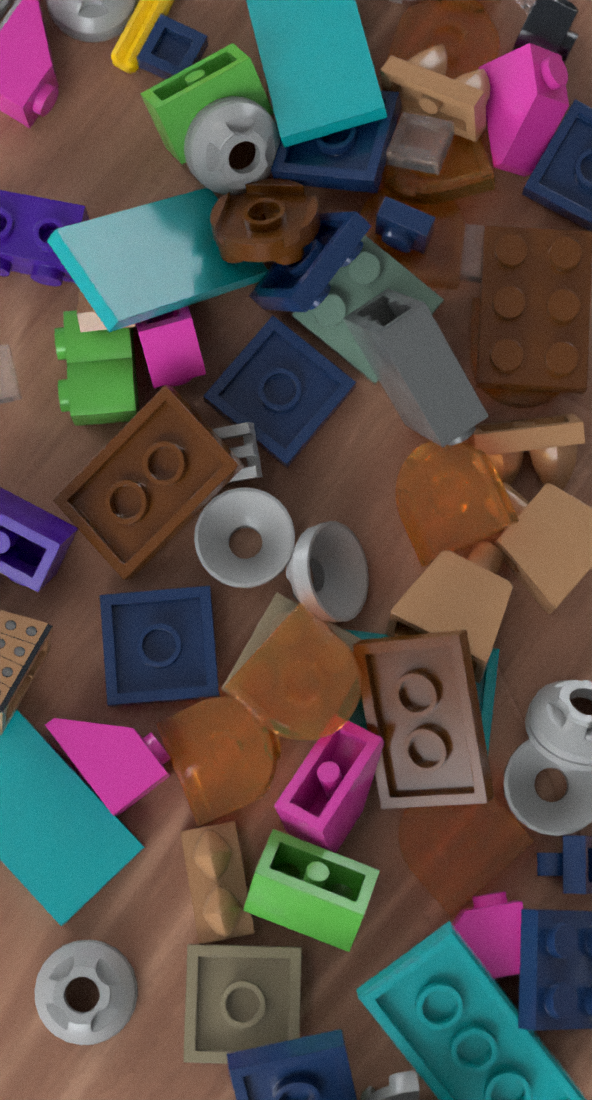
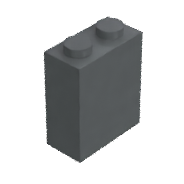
[343,288,489,447]

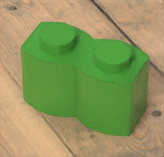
[55,310,139,426]

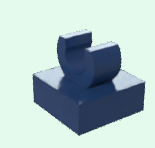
[537,835,592,894]

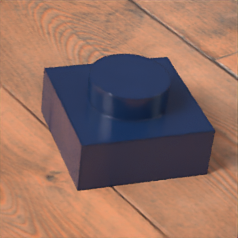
[137,14,208,80]
[375,196,436,254]

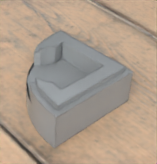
[360,1070,419,1100]

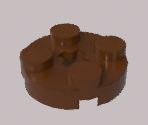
[210,179,321,265]

